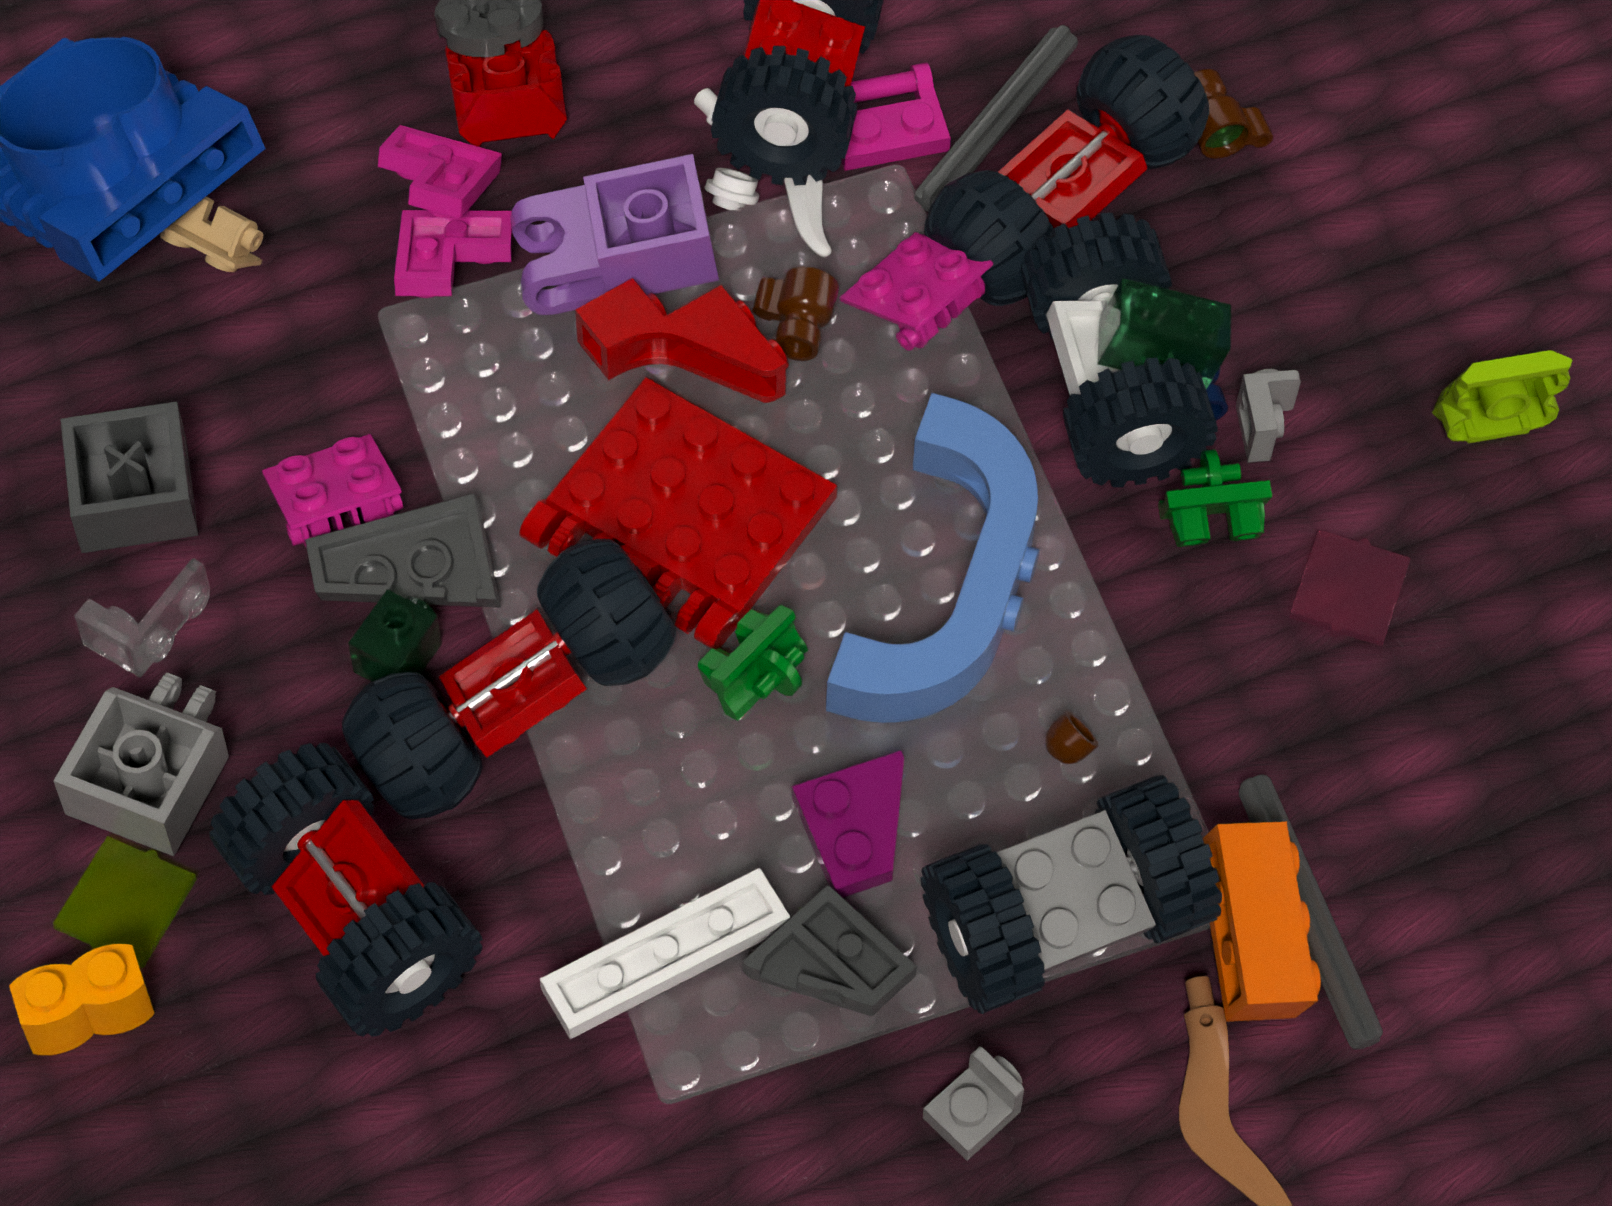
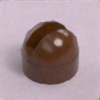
[1045,710,1099,764]

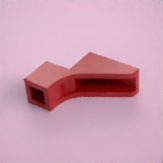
[575,278,789,403]

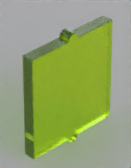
[53,836,197,968]

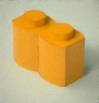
[9,944,155,1056]

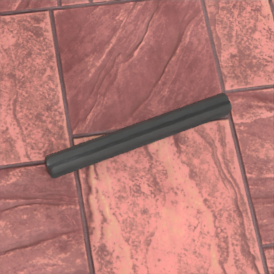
[914,25,1078,213]
[1239,774,1383,1050]

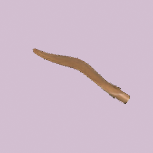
[1179,976,1292,1206]

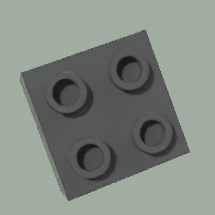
[60,402,198,553]

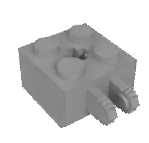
[53,672,229,856]

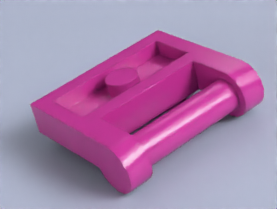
[842,62,951,171]

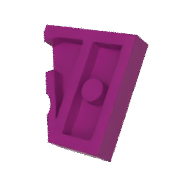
[792,750,904,898]

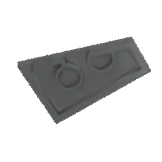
[305,494,501,608]

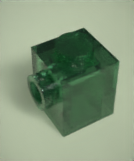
[348,589,442,682]

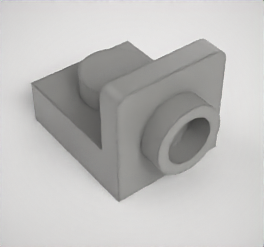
[1235,369,1301,463]
[922,1046,1024,1161]

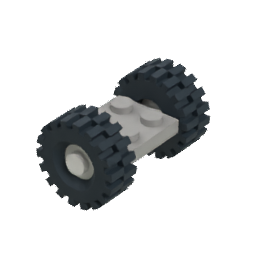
[920,775,1222,1014]

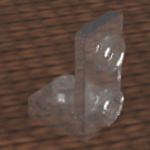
[74,558,210,678]

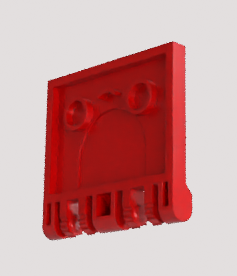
[519,377,837,649]

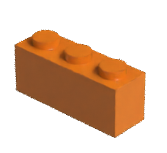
[1202,821,1321,1022]

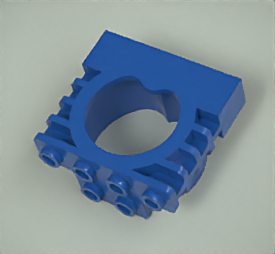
[0,37,266,282]

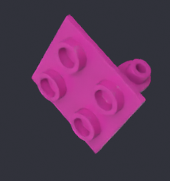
[839,232,993,351]
[262,434,403,548]

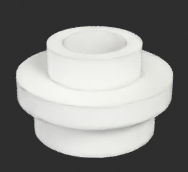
[705,168,760,212]

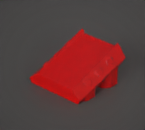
[445,30,567,147]

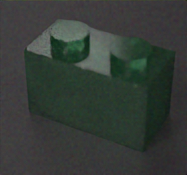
[1097,278,1231,389]

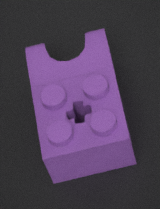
[510,154,719,315]

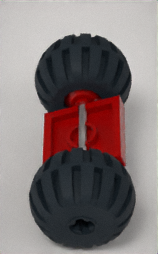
[924,35,1209,306]
[342,538,676,819]

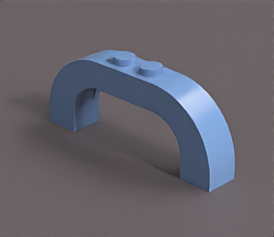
[826,393,1040,723]

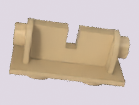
[160,197,263,272]

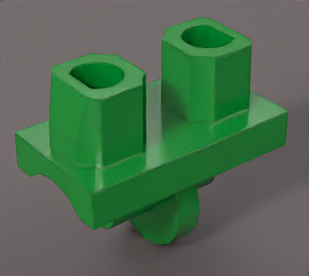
[1158,449,1272,547]
[697,604,808,721]

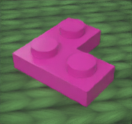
[378,125,502,219]
[394,210,514,298]

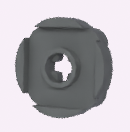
[435,0,544,57]

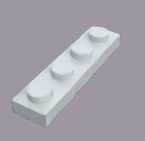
[540,868,790,1039]

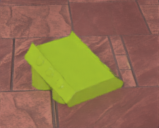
[1432,350,1572,443]

